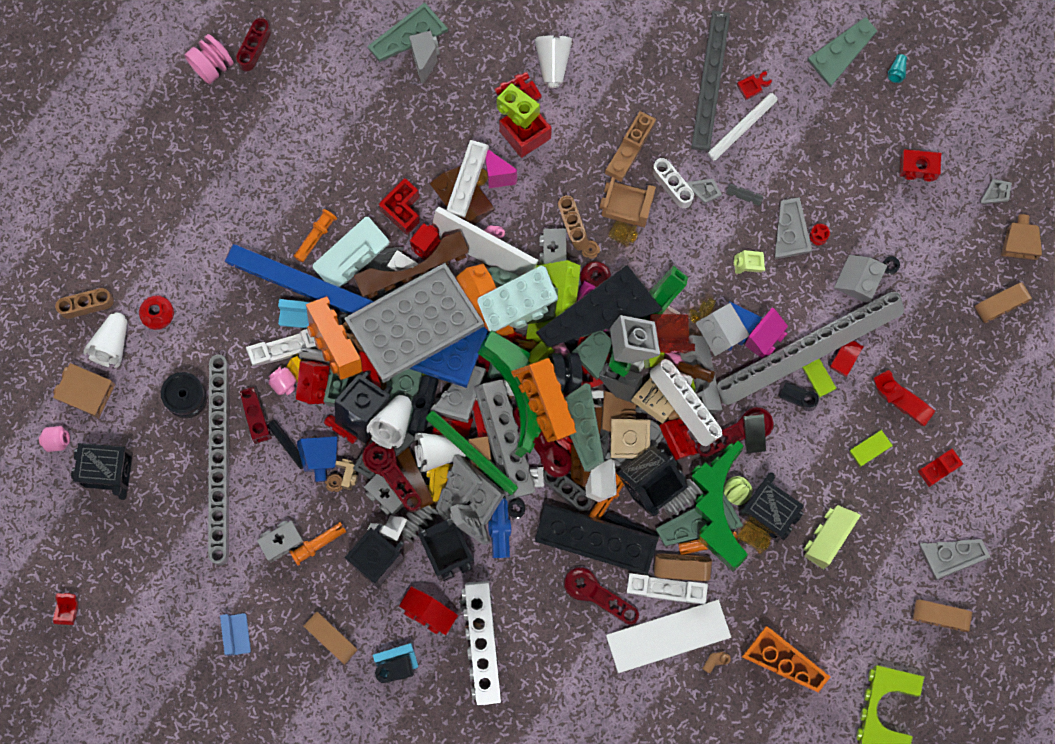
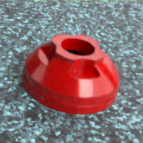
[139,296,174,330]

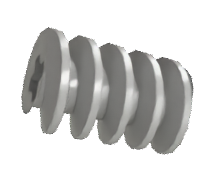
[663,479,703,519]
[401,505,439,544]

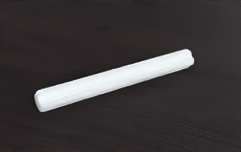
[708,93,778,160]

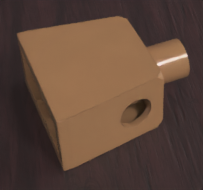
[1001,214,1042,260]

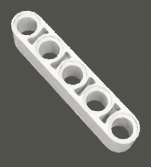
[650,359,722,446]

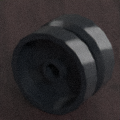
[547,353,582,395]
[161,372,207,419]

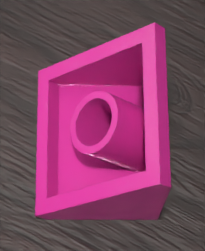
[485,150,517,188]

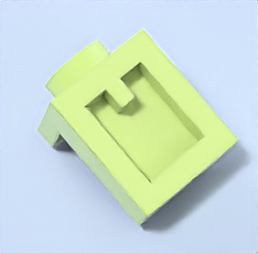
[734,250,765,274]

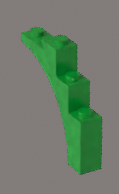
[609,266,688,377]
[477,330,542,457]
[691,441,748,572]

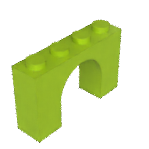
[526,260,581,342]
[856,665,924,744]

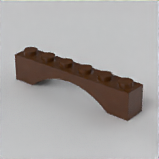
[354,231,469,299]

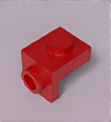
[53,593,78,625]

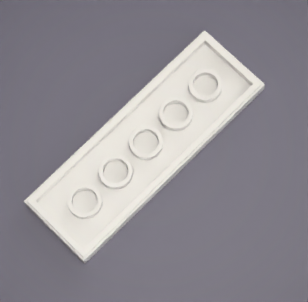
[432,207,538,276]
[606,600,731,673]

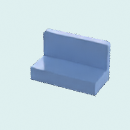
[220,613,251,656]

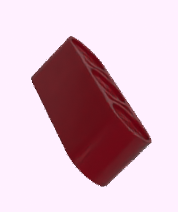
[236,18,271,72]

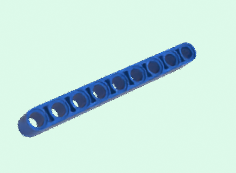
[225,244,374,315]

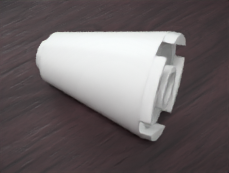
[535,36,572,88]
[84,313,127,368]
[367,395,412,449]
[414,433,466,472]

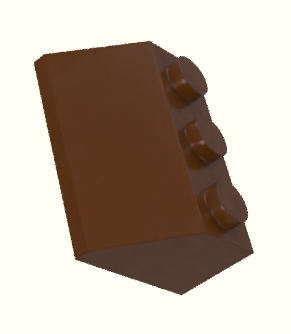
[429,166,496,225]

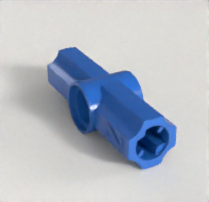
[488,498,511,558]

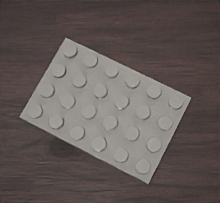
[344,263,484,383]

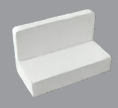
[585,459,617,502]
[367,516,407,541]

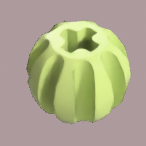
[723,476,753,505]

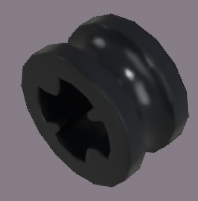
[883,256,900,275]
[508,500,525,519]

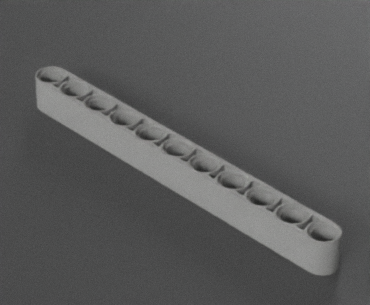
[717,292,904,405]
[208,355,229,566]

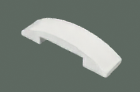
[246,329,317,366]
[627,573,708,604]

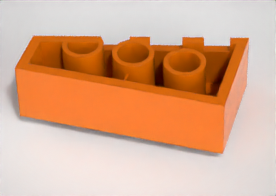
[306,297,362,380]
[511,358,576,442]
[742,626,830,693]

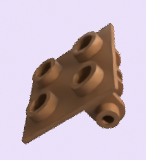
[602,391,636,432]

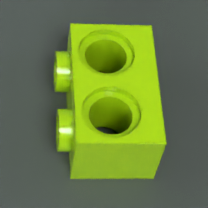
[497,83,540,129]

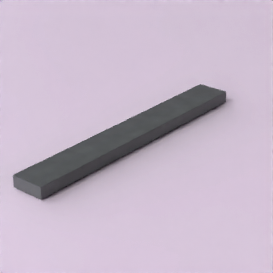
[691,10,730,152]

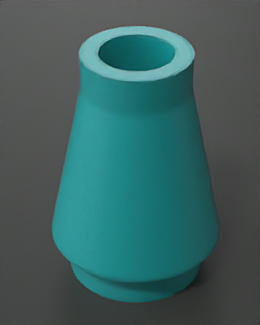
[888,54,907,83]

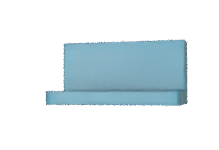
[278,299,311,328]
[373,643,418,678]

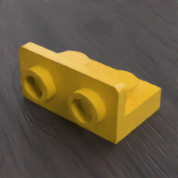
[426,464,453,502]

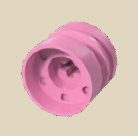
[184,34,234,84]

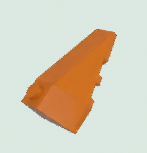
[455,264,514,336]

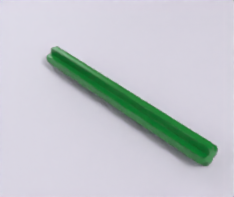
[426,411,518,495]

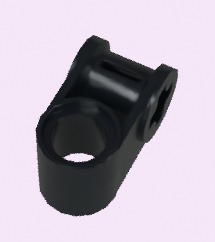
[375,656,415,683]

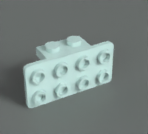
[313,217,390,288]
[477,266,558,332]

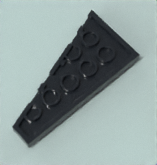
[536,265,663,348]

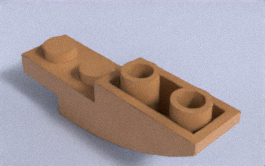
[605,111,656,182]

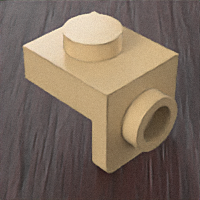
[336,459,358,490]

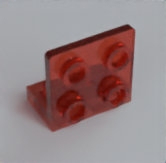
[650,314,695,353]

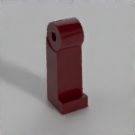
[240,386,272,444]

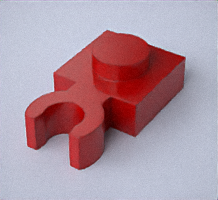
[737,71,772,100]

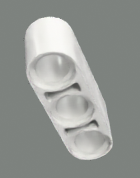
[653,158,694,208]

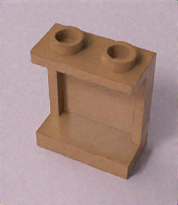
[599,176,656,228]
[53,363,116,419]

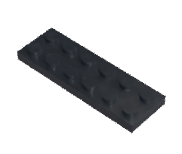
[535,504,659,575]

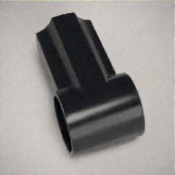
[779,382,819,411]

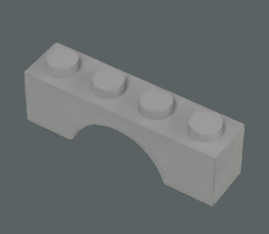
[678,335,722,414]

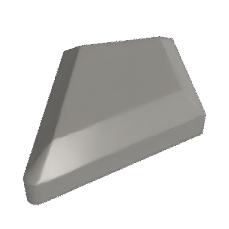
[686,179,722,204]
[980,179,1012,204]

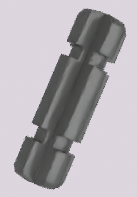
[727,184,763,206]

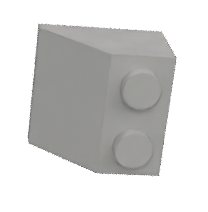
[409,30,440,83]
[834,255,888,304]
[696,303,749,356]
[610,315,660,363]

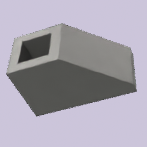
[599,362,642,403]

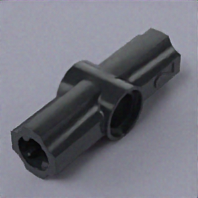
[408,375,439,435]

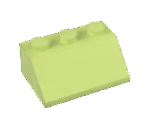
[804,505,861,569]

